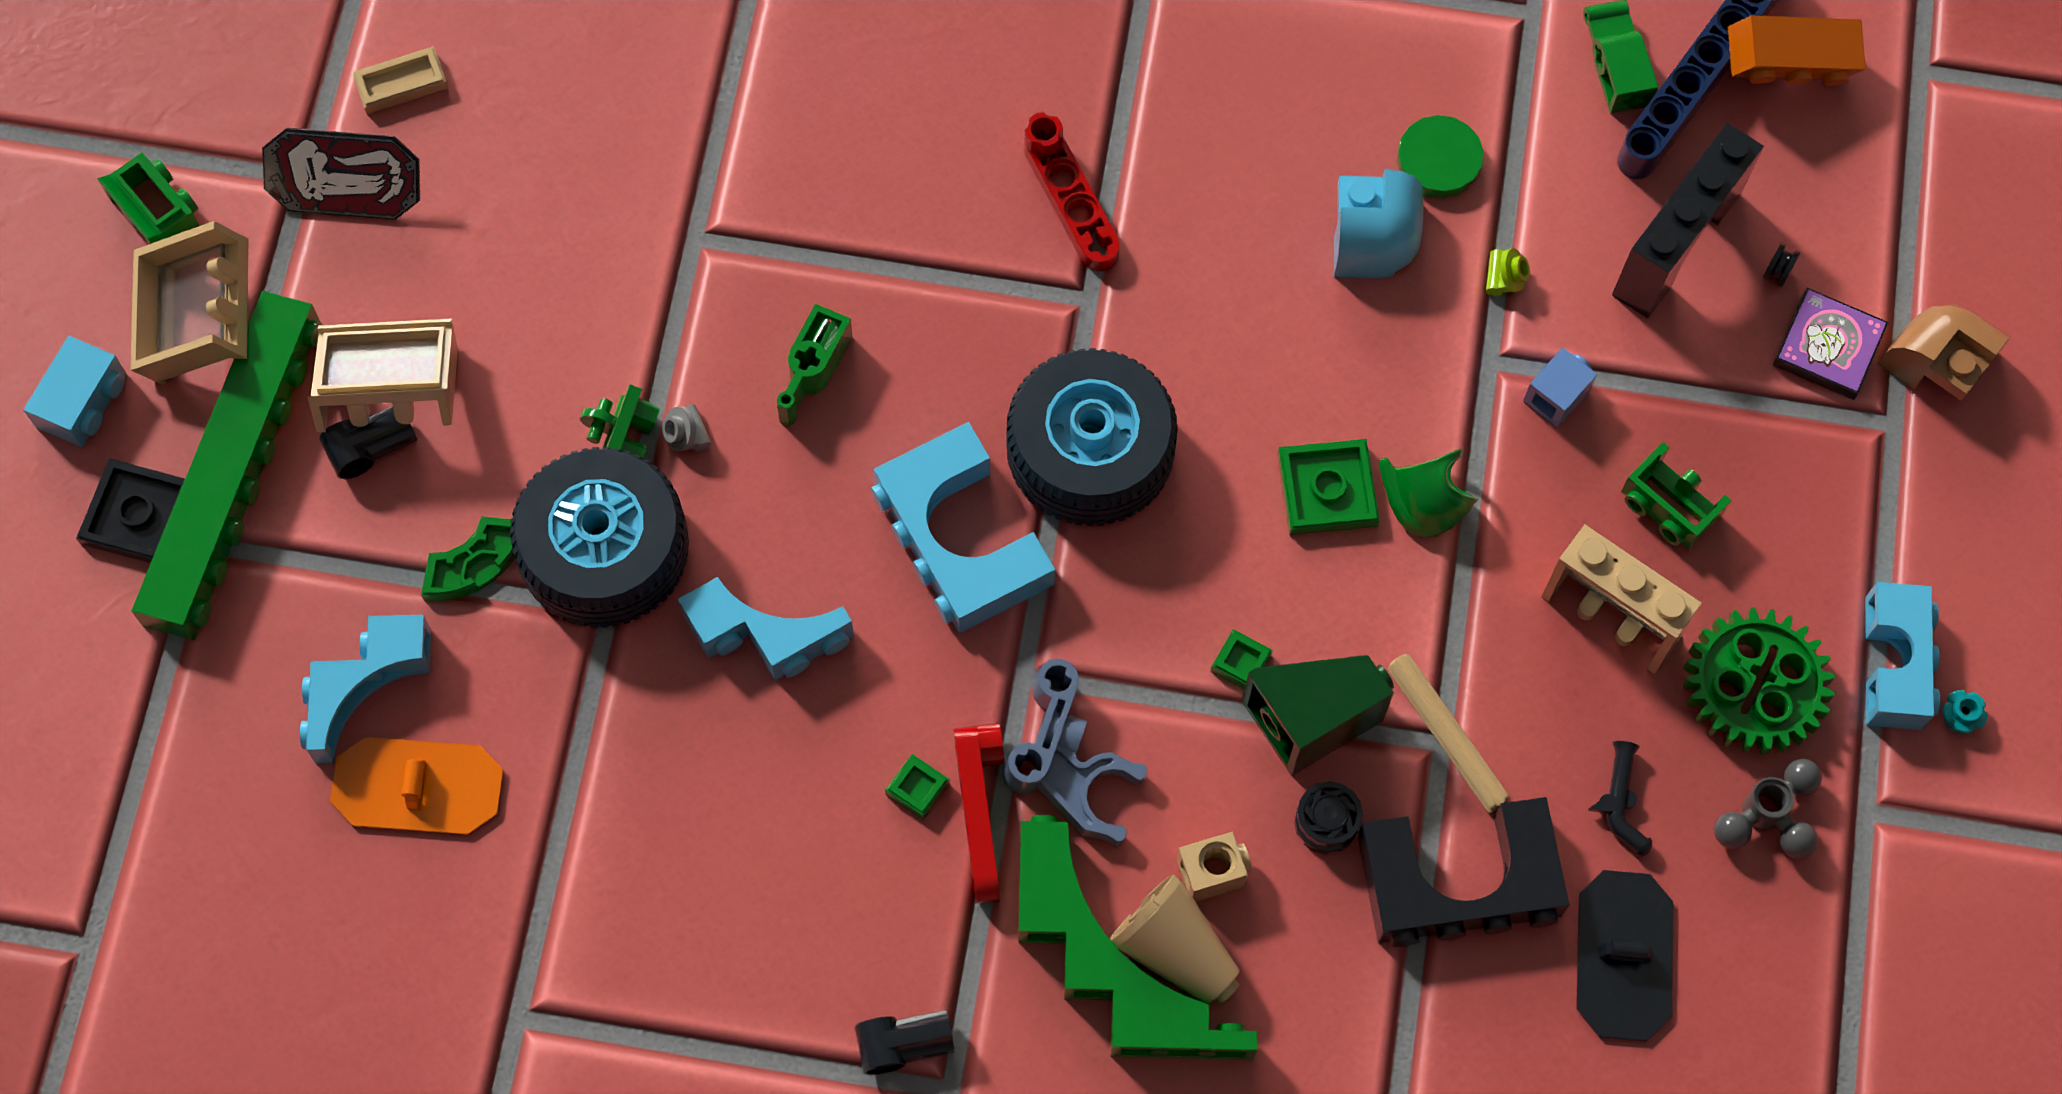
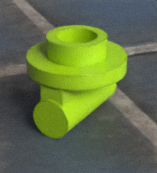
[1486,248,1530,296]

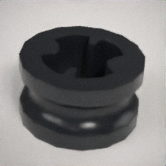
[1762,243,1801,287]

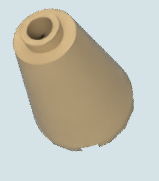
[1110,874,1240,1004]

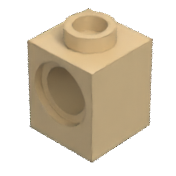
[1176,831,1252,902]

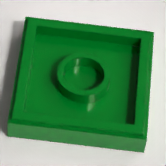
[1277,439,1380,535]

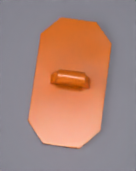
[330,737,504,835]

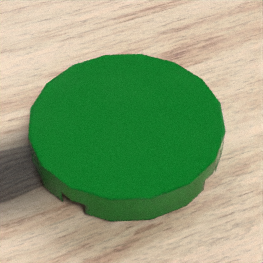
[1397,115,1484,198]

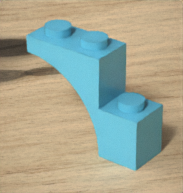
[678,577,854,680]
[300,615,431,764]

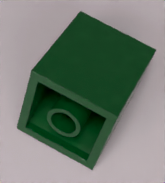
[1241,655,1394,776]

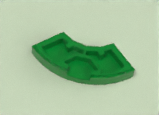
[421,516,515,601]

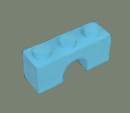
[1865,582,1940,730]

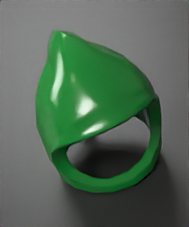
[1379,449,1478,538]

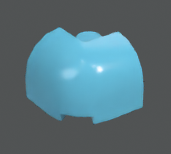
[1334,169,1423,278]

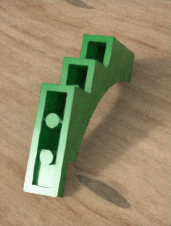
[1018,815,1257,1060]

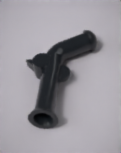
[1588,741,1653,857]

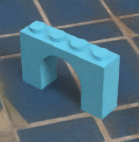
[870,422,1055,634]

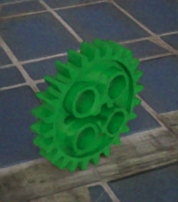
[1682,607,1835,755]

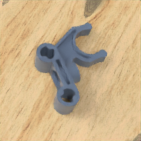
[1003,659,1147,847]

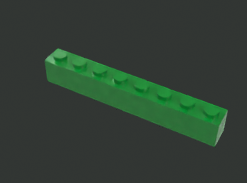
[131,291,322,640]

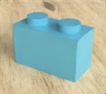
[23,335,127,447]

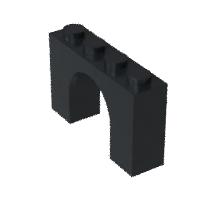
[1612,123,1764,318]
[1357,797,1569,947]

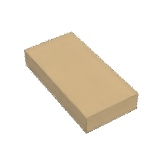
[352,46,449,115]

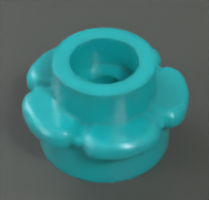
[1942,690,1988,734]

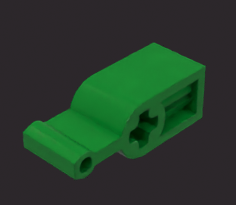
[1583,0,1658,114]
[777,303,853,426]

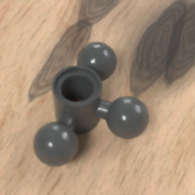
[1714,759,1822,859]

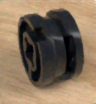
[1294,781,1363,854]

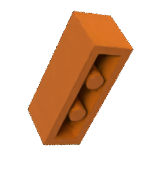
[1728,15,1866,86]

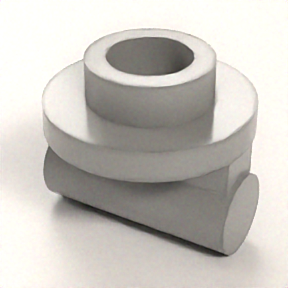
[662,404,711,451]

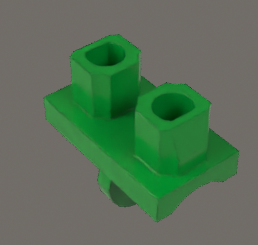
[580,384,660,459]

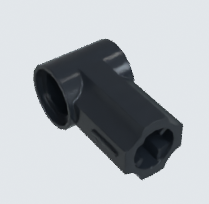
[320,407,418,480]
[855,1010,955,1075]

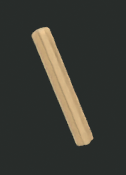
[1388,654,1509,813]

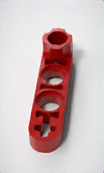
[1024,112,1120,271]
[953,723,1005,904]

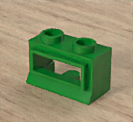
[98,152,200,244]
[1621,442,1732,549]

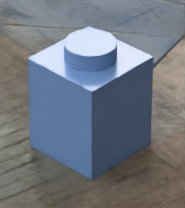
[1523,347,1597,428]

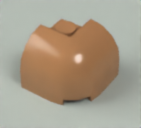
[1878,304,2010,401]

